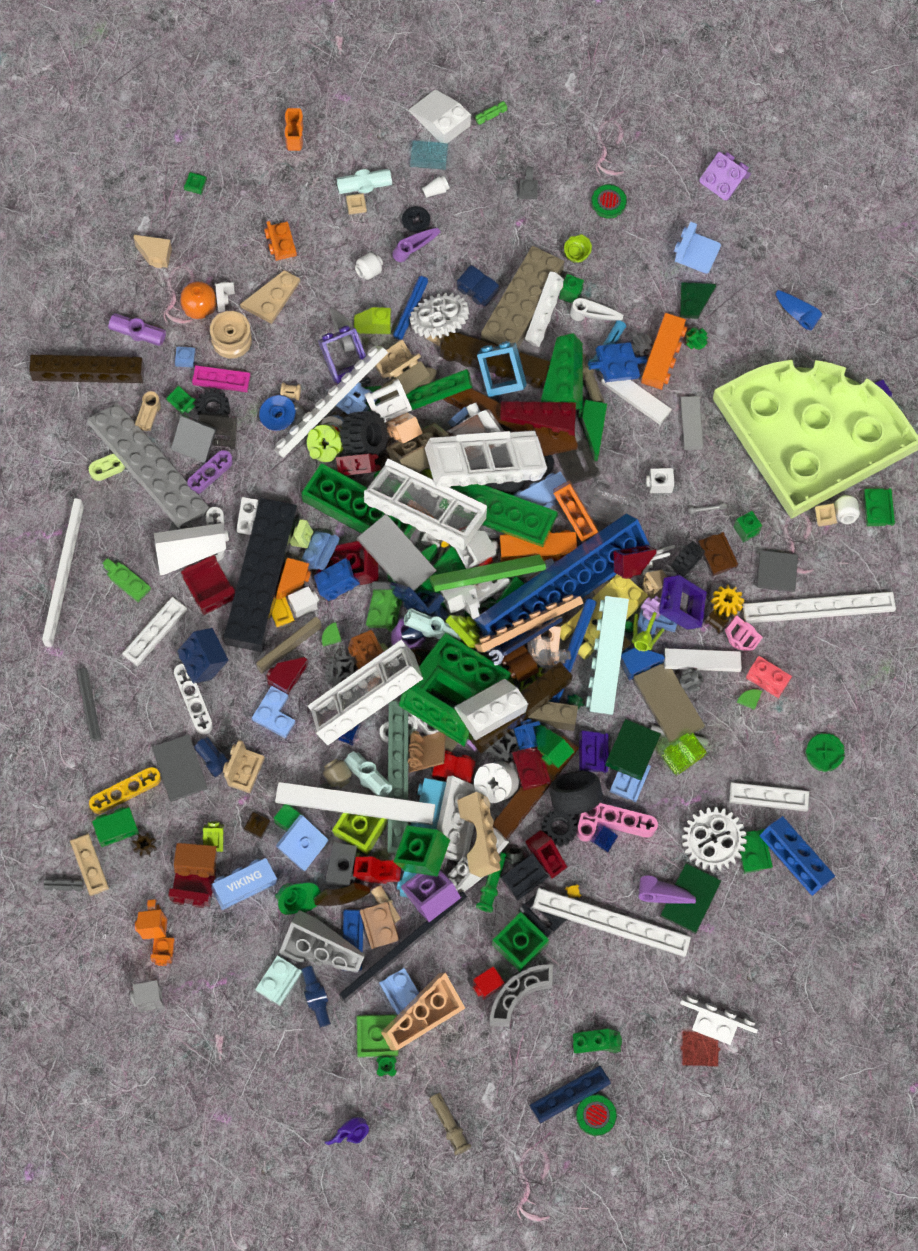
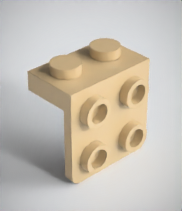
[375,340,421,379]
[223,740,265,793]

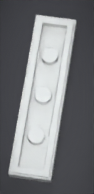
[601,378,672,425]
[122,597,187,667]
[664,648,742,672]
[729,782,809,812]

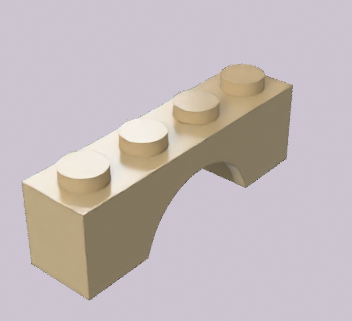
[457,792,501,878]

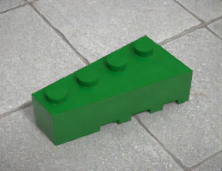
[541,333,583,409]

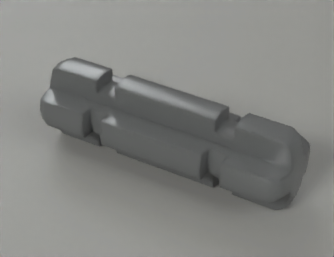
[44,878,84,891]

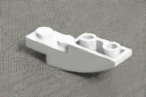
[447,828,509,893]

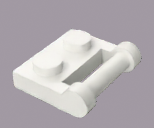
[364,379,412,423]

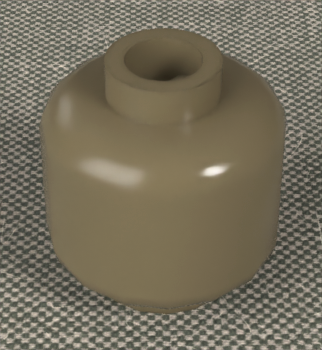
[323,758,352,788]

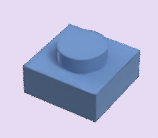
[175,347,196,368]
[448,407,468,427]

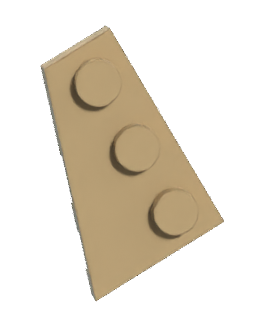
[240,270,300,324]

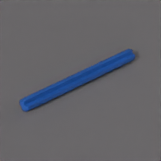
[548,598,597,703]

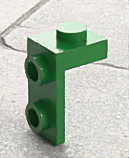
[573,1029,622,1054]

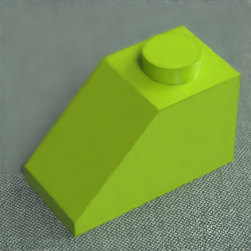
[354,307,391,334]

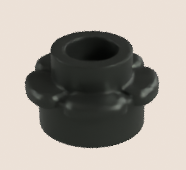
[505,847,524,864]

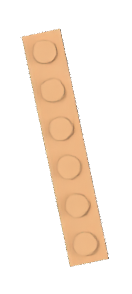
[475,594,583,652]

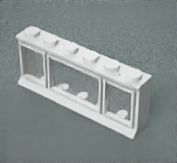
[364,459,487,551]
[308,640,423,745]

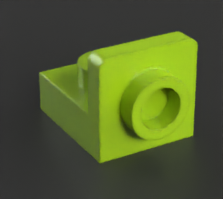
[203,821,224,852]

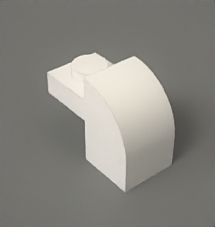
[440,585,480,619]

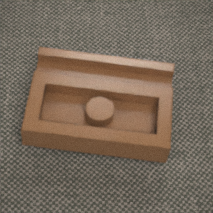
[360,902,400,949]

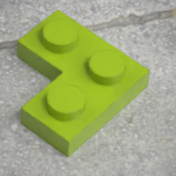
[445,615,480,648]

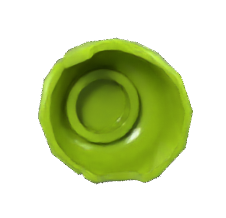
[563,234,592,263]

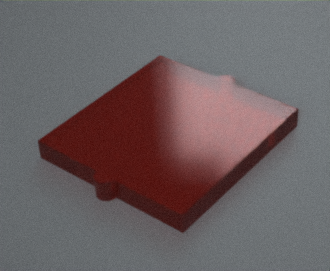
[680,1031,720,1067]

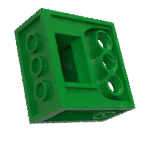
[399,633,511,747]

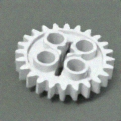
[410,293,469,339]
[682,807,747,872]

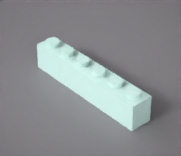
[586,596,629,715]

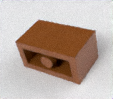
[174,843,217,878]

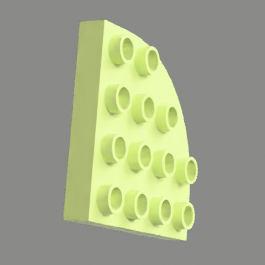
[713,360,918,519]

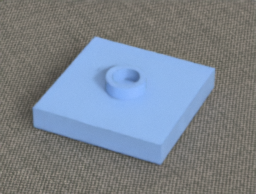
[276,815,329,871]

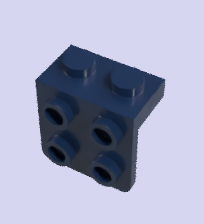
[390,582,445,616]

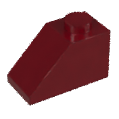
[614,545,657,579]
[266,657,308,695]
[525,830,567,879]

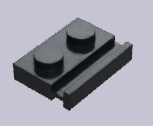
[500,854,549,901]

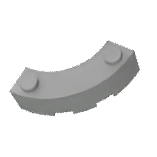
[489,964,553,1027]

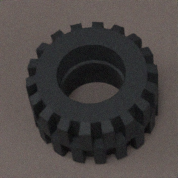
[340,411,388,456]

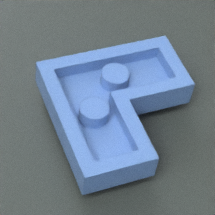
[252,686,295,739]

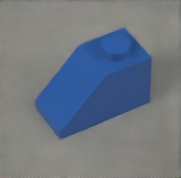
[620,648,665,681]

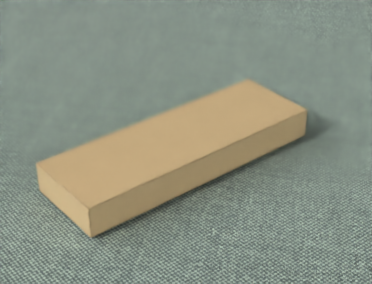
[70,833,109,896]

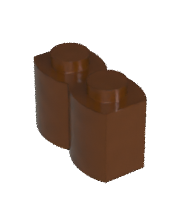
[501,645,539,683]

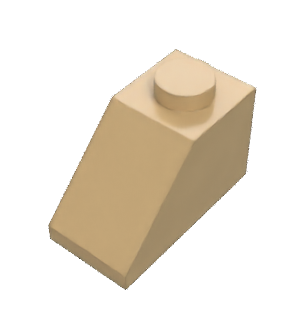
[134,235,172,268]

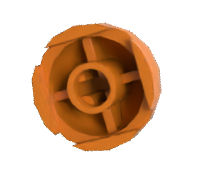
[180,281,217,319]

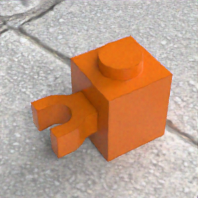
[135,899,168,939]

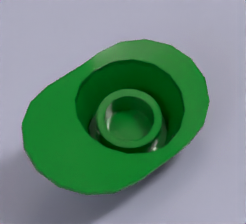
[275,882,321,915]

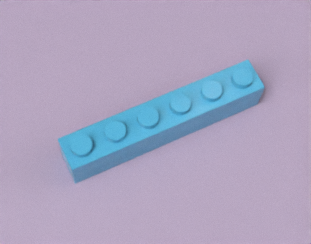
[397,778,446,898]

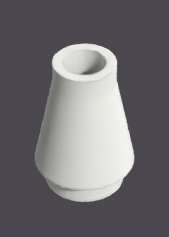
[422,176,450,198]

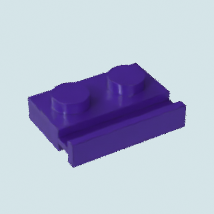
[579,731,608,773]

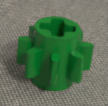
[685,327,708,350]

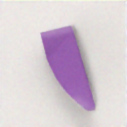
[392,228,441,262]
[639,876,696,903]

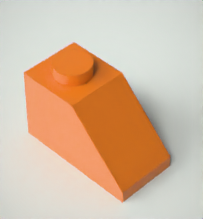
[276,558,311,600]

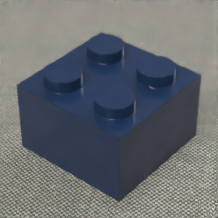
[177,628,229,684]

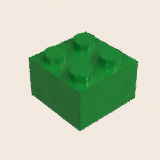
[393,825,450,876]
[492,912,549,973]

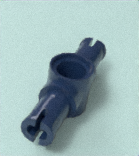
[301,966,331,1028]

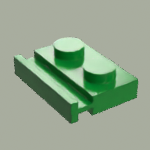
[863,488,895,526]
[739,829,773,874]

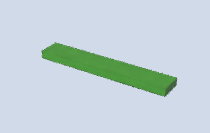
[430,555,546,592]

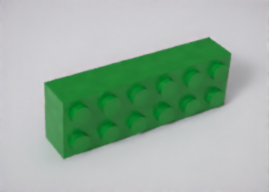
[302,463,416,539]

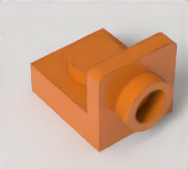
[150,937,175,966]

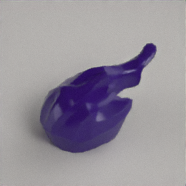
[325,1117,369,1145]

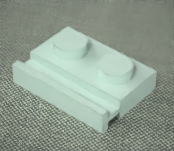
[255,955,302,1006]

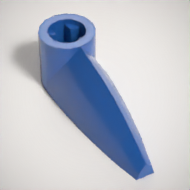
[776,290,822,331]

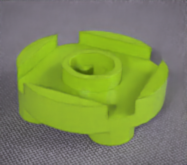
[307,424,343,462]

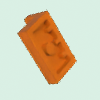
[264,221,297,261]

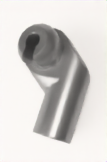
[290,403,305,428]

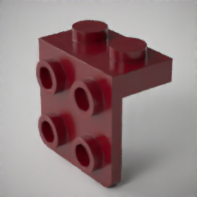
[168,869,216,908]

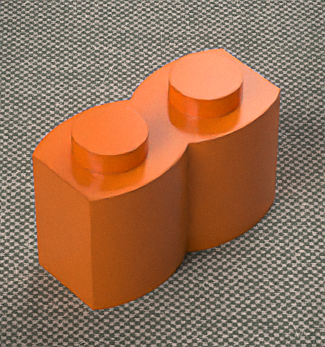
[285,108,304,151]

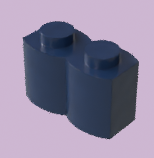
[457,265,499,306]

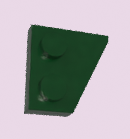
[680,282,716,319]

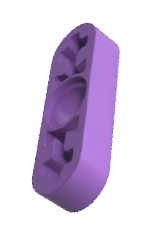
[187,450,233,494]

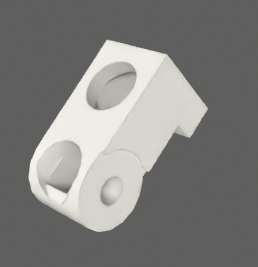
[237,497,259,535]

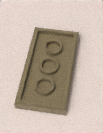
[633,663,705,743]

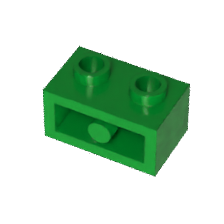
[92,807,139,847]

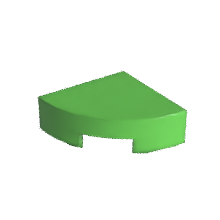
[322,622,341,647]
[736,689,762,710]

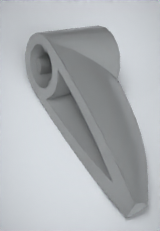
[330,308,362,352]

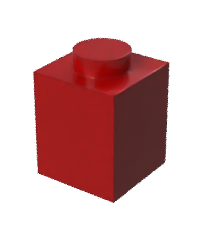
[472,966,505,1000]

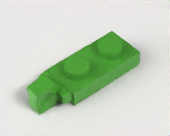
[102,558,151,603]

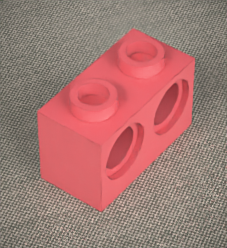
[746,656,792,699]

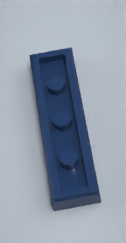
[529,1066,611,1124]

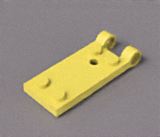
[560,574,649,660]

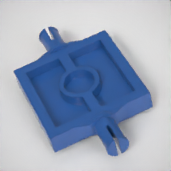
[588,342,647,383]

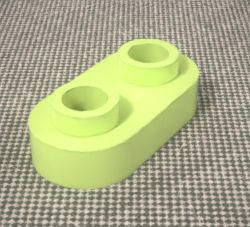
[89,454,125,481]

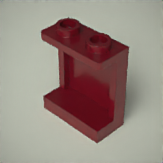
[181,555,235,616]

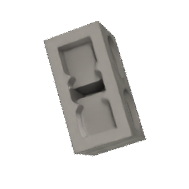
[130,980,164,1012]

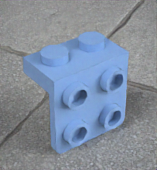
[674,222,721,274]

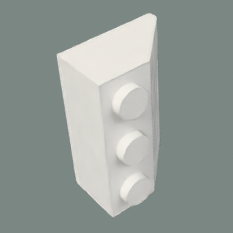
[454,679,528,740]

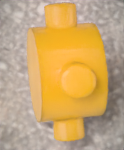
[565,884,581,899]

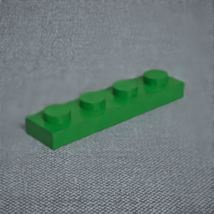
[406,369,472,412]

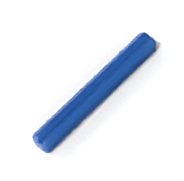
[393,276,428,340]

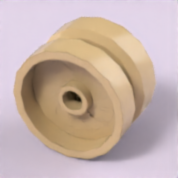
[210,311,252,359]

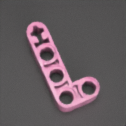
[577,803,658,842]

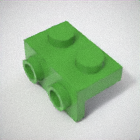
[366,590,402,632]

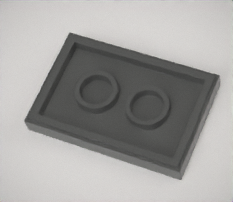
[152,734,208,802]

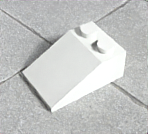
[409,89,471,146]

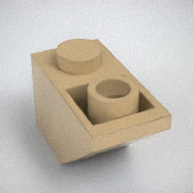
[642,570,667,598]

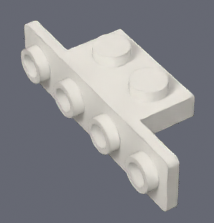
[680,995,758,1045]

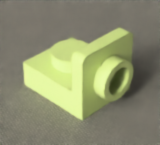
[290,520,313,548]

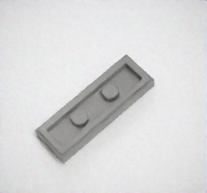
[680,396,703,450]

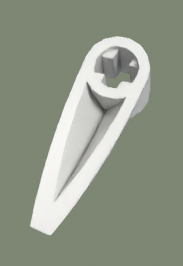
[570,298,624,321]

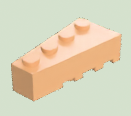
[381,973,465,1051]

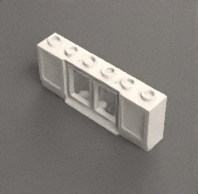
[425,431,547,488]

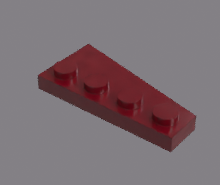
[500,401,576,436]

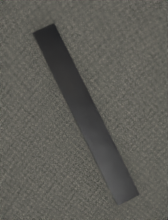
[339,891,468,1003]

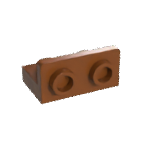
[348,629,389,677]

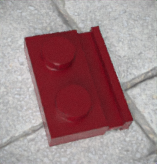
[512,746,551,791]

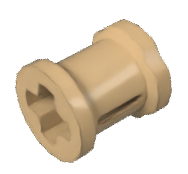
[280,382,301,401]

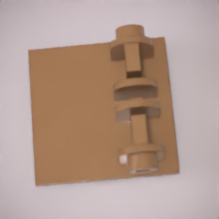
[408,731,446,773]

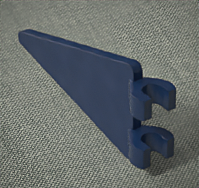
[487,617,563,665]

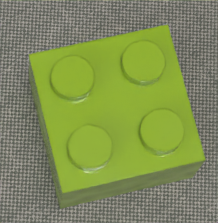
[332,813,388,855]

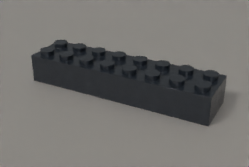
[224,497,298,653]

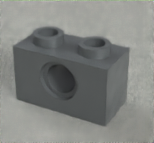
[326,842,360,888]

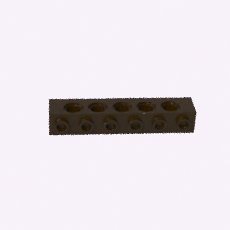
[29,355,145,384]

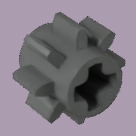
[631,333,654,356]
[680,668,704,693]

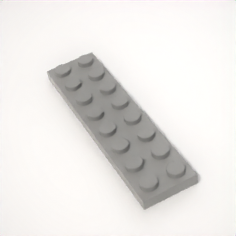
[87,403,210,529]

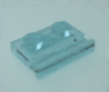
[410,141,448,170]

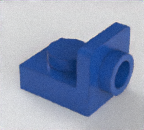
[514,719,540,750]

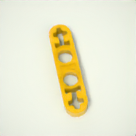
[89,767,161,814]

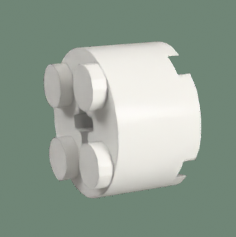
[474,761,519,803]

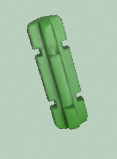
[475,101,508,125]

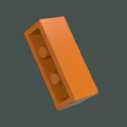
[553,480,598,541]

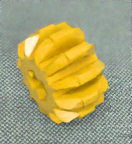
[711,584,744,618]

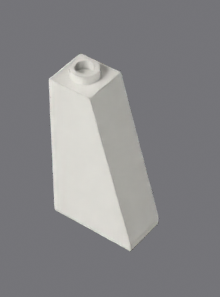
[154,523,229,575]

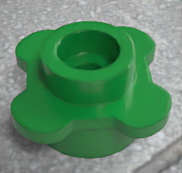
[376,1056,397,1077]

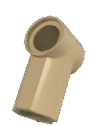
[135,391,161,431]

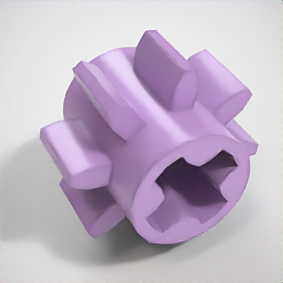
[641,596,661,620]

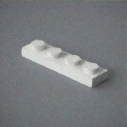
[525,272,564,347]

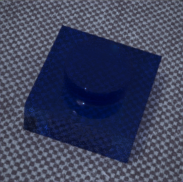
[590,825,618,852]

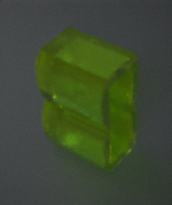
[662,733,708,776]

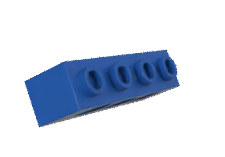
[760,816,835,896]

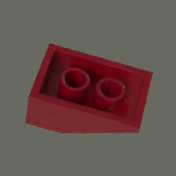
[317,541,378,585]

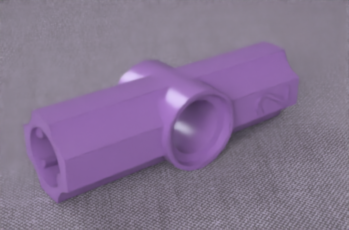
[108,313,166,346]

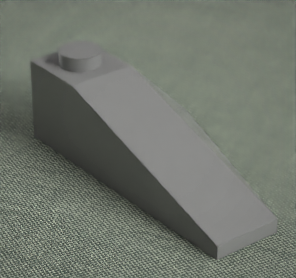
[279,910,365,972]

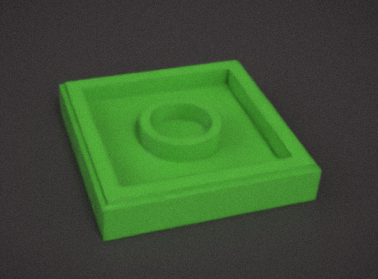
[357,1015,398,1058]

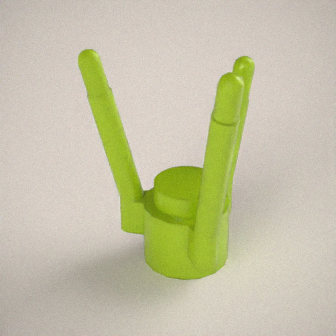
[631,612,664,651]

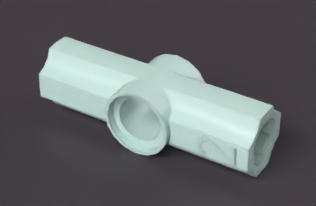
[336,169,392,194]
[404,608,461,641]
[344,751,392,797]

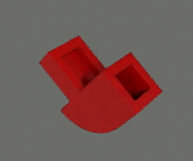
[353,857,401,884]

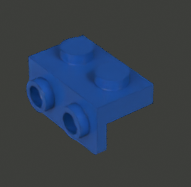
[314,558,360,601]

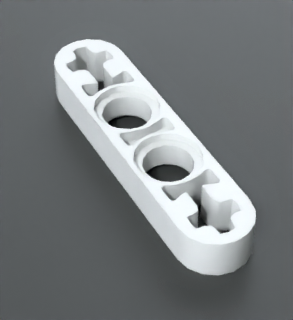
[174,664,212,735]

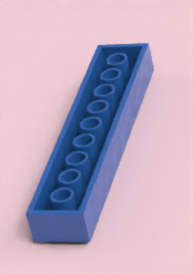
[475,513,650,646]

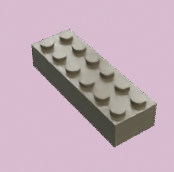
[481,246,565,349]

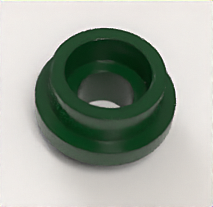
[566,693,584,710]

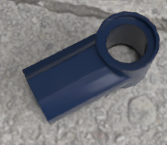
[194,737,229,778]

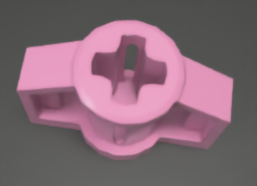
[725,615,763,651]

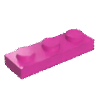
[192,365,251,393]

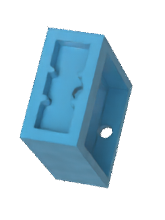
[477,341,527,397]

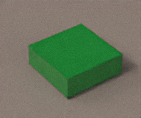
[184,172,207,195]

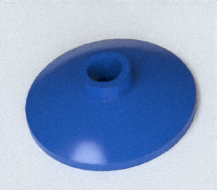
[259,395,296,431]

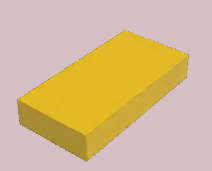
[272,597,295,627]

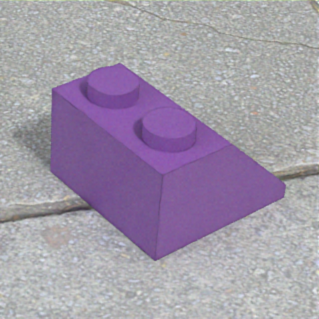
[401,871,461,922]

